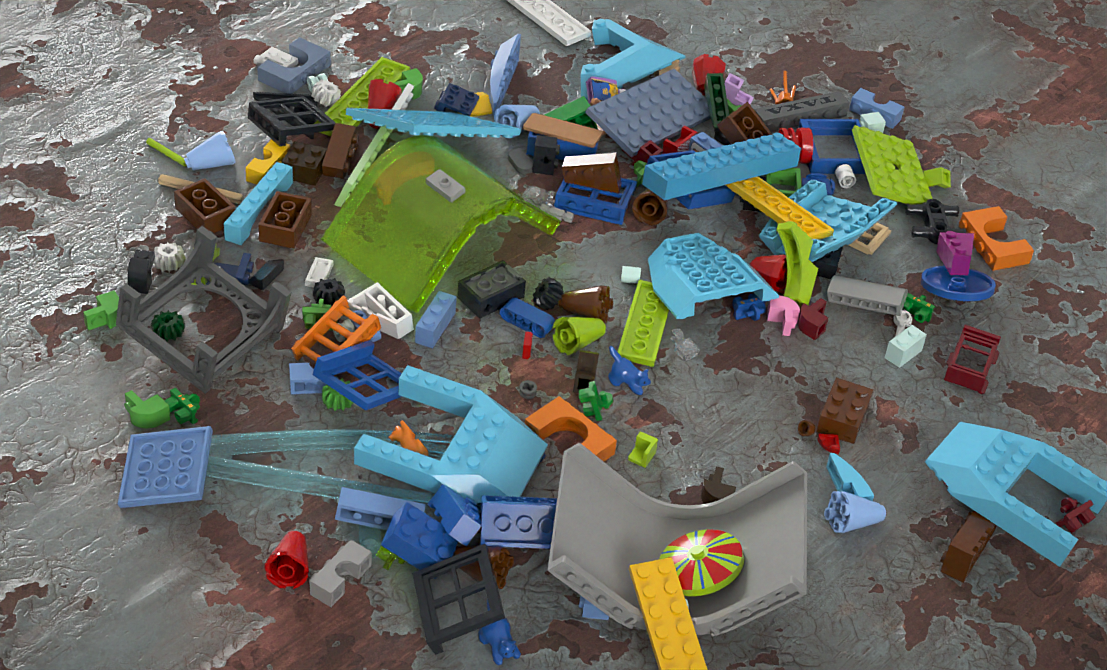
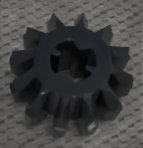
[313,277,345,306]
[533,277,564,310]

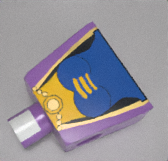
[586,76,626,104]

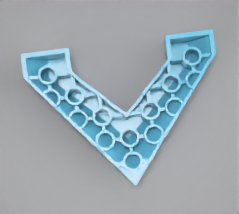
[581,19,686,100]

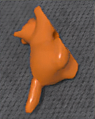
[388,420,428,456]

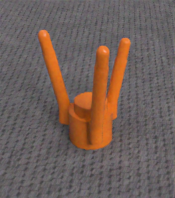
[770,71,796,104]

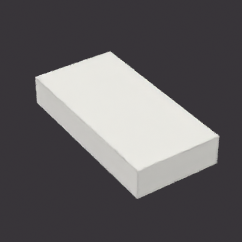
[305,257,333,288]

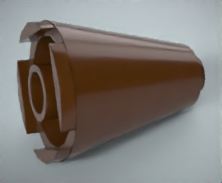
[632,189,668,226]

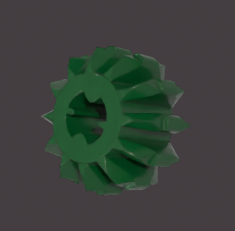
[151,310,185,342]

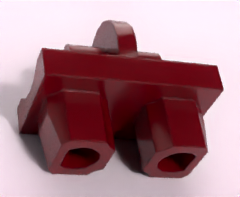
[1056,497,1096,534]

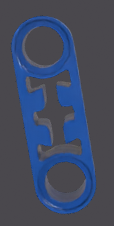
[500,298,555,338]

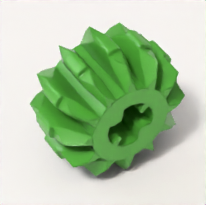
[322,378,355,411]

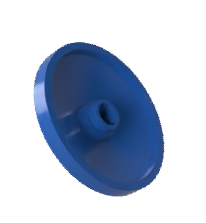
[921,266,996,301]

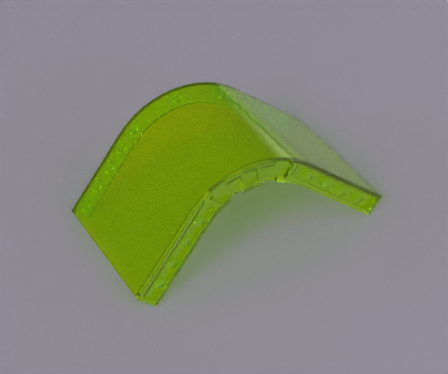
[321,135,562,313]

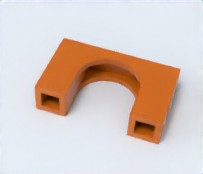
[959,206,1034,271]
[525,396,617,462]

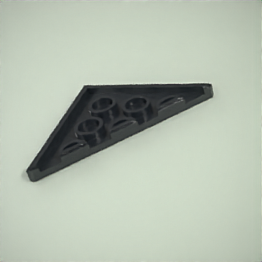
[253,92,318,139]

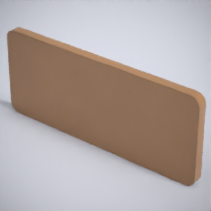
[523,113,603,148]

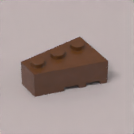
[322,123,359,179]
[562,153,622,194]

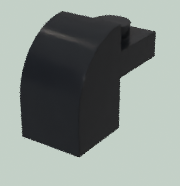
[128,249,155,294]

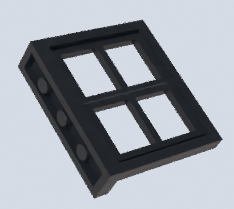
[248,96,335,146]
[412,544,505,655]

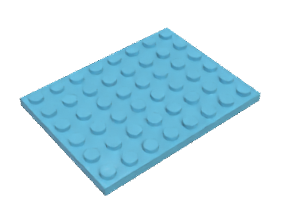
[346,108,521,138]

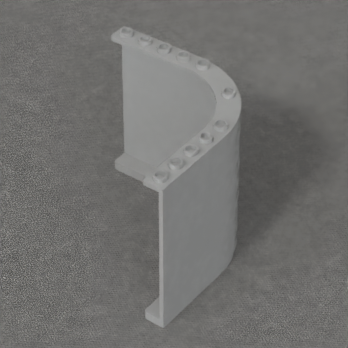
[547,443,807,636]

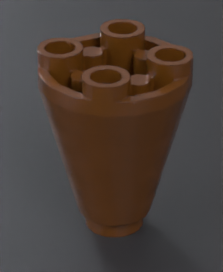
[559,285,613,324]
[452,545,514,589]

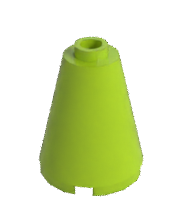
[552,317,606,355]

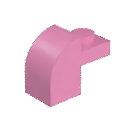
[767,296,800,336]

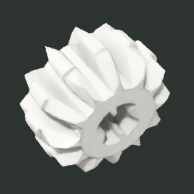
[311,79,341,107]
[154,242,185,273]

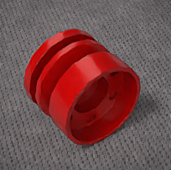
[778,128,813,163]

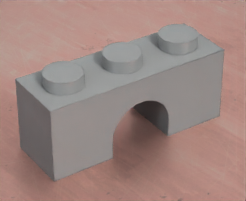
[309,540,372,607]

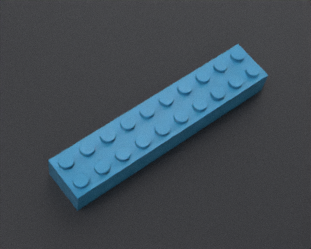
[642,133,801,200]

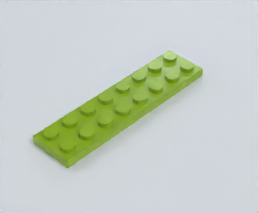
[314,57,410,136]

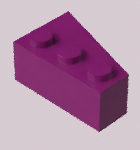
[936,231,974,275]

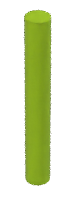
[146,138,187,167]

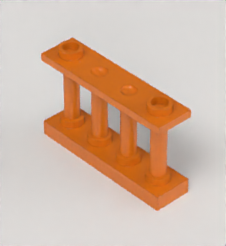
[291,295,381,376]

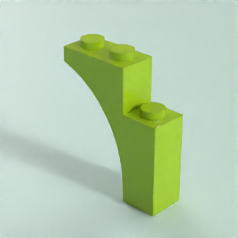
[777,221,818,308]

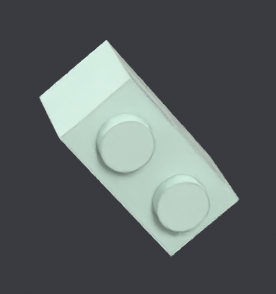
[885,325,927,368]

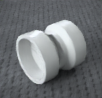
[835,164,856,188]

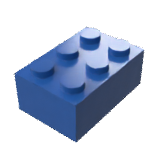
[381,502,458,579]

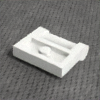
[254,47,298,68]

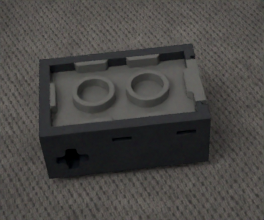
[457,260,526,319]

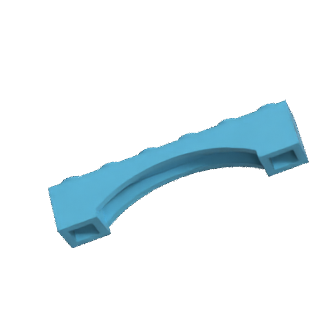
[224,162,293,245]

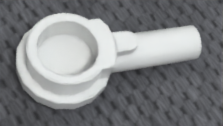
[893,310,912,337]

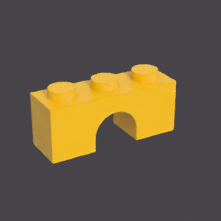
[245,139,291,185]

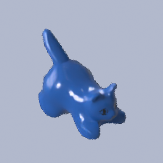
[608,346,651,395]
[478,599,521,665]

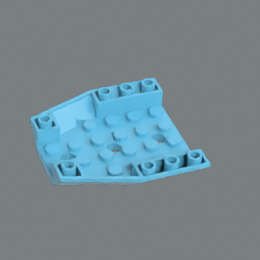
[759,180,897,262]
[648,233,779,319]

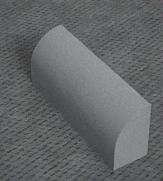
[827,275,908,316]

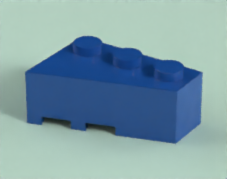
[428,484,482,546]

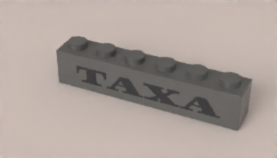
[754,91,850,132]

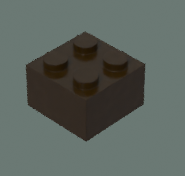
[282,141,327,186]

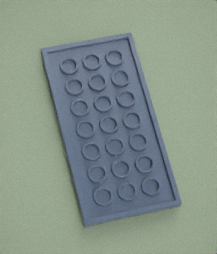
[585,69,711,157]

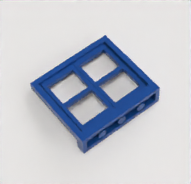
[554,178,637,225]
[313,340,402,411]

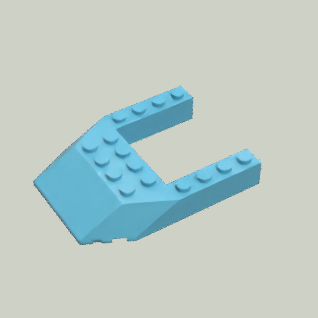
[354,365,548,506]
[925,422,1107,567]

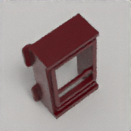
[944,325,1001,394]

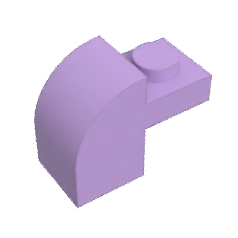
[724,73,754,106]

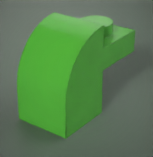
[394,68,423,100]
[83,290,119,331]
[124,390,170,429]

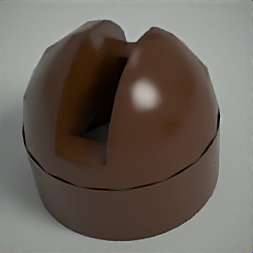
[798,420,816,437]

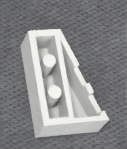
[347,282,414,339]

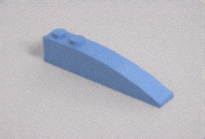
[489,34,521,116]

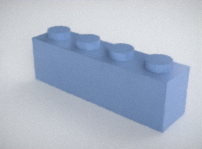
[335,487,426,530]

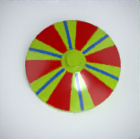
[659,529,744,596]

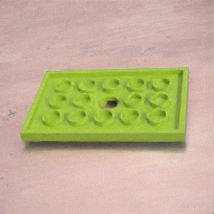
[852,125,933,204]

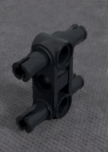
[905,199,966,245]

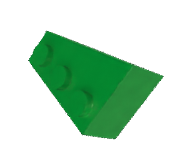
[544,96,598,130]

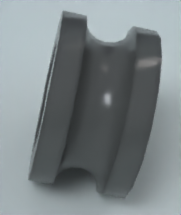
[519,380,537,399]

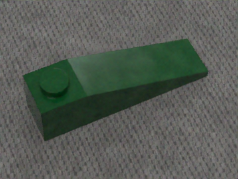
[704,73,729,129]

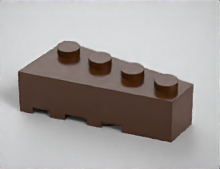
[940,511,997,583]

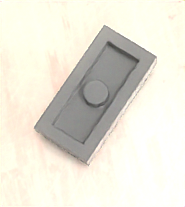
[426,169,465,203]

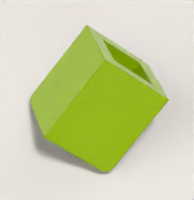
[924,167,951,189]
[628,431,658,468]

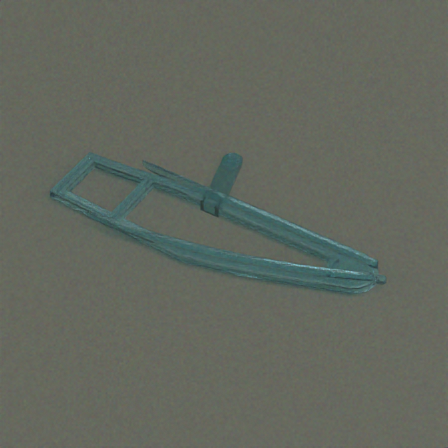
[206,429,481,558]

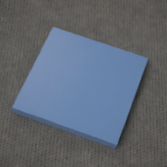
[118,426,213,508]

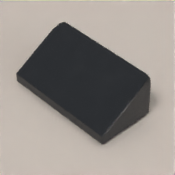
[249,259,284,290]

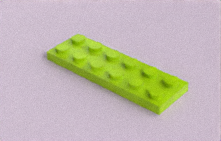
[618,280,669,367]

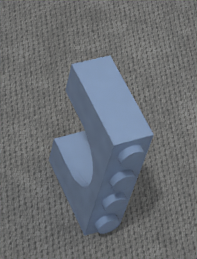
[257,37,331,94]

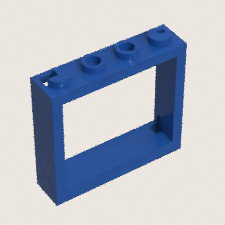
[798,119,866,174]
[644,150,736,209]

